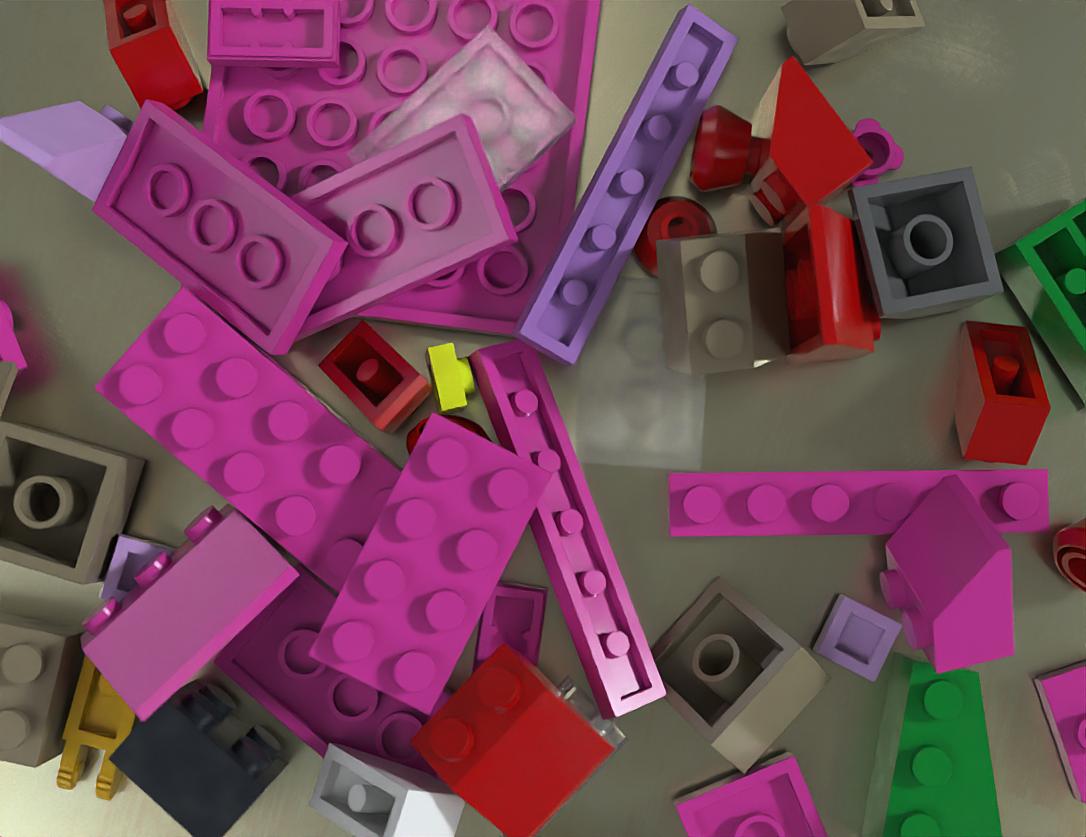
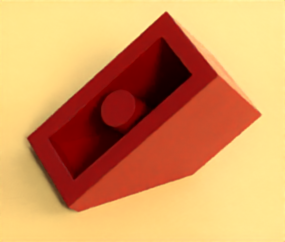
[103,0,203,110]
[318,319,434,435]
[954,320,1051,466]

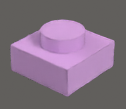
[99,533,177,602]
[812,594,902,682]

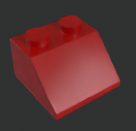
[749,56,873,231]
[409,642,616,837]

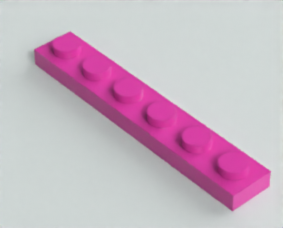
[467,339,667,720]
[667,469,1050,537]

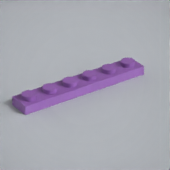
[511,4,739,366]

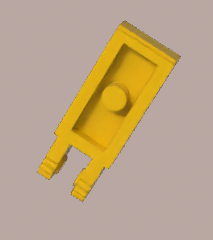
[56,655,140,801]

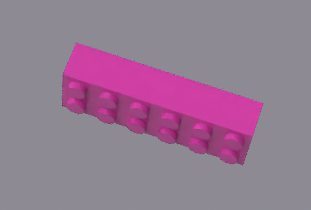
[94,287,403,594]

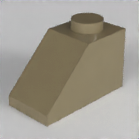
[781,0,926,65]

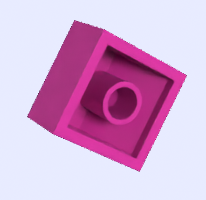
[880,474,1015,674]

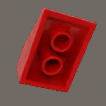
[782,204,881,365]

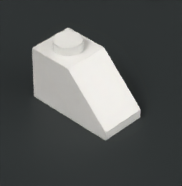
[309,743,466,837]

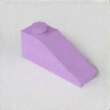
[0,101,134,203]

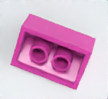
[80,503,300,722]

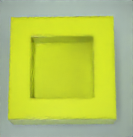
[425,342,475,415]

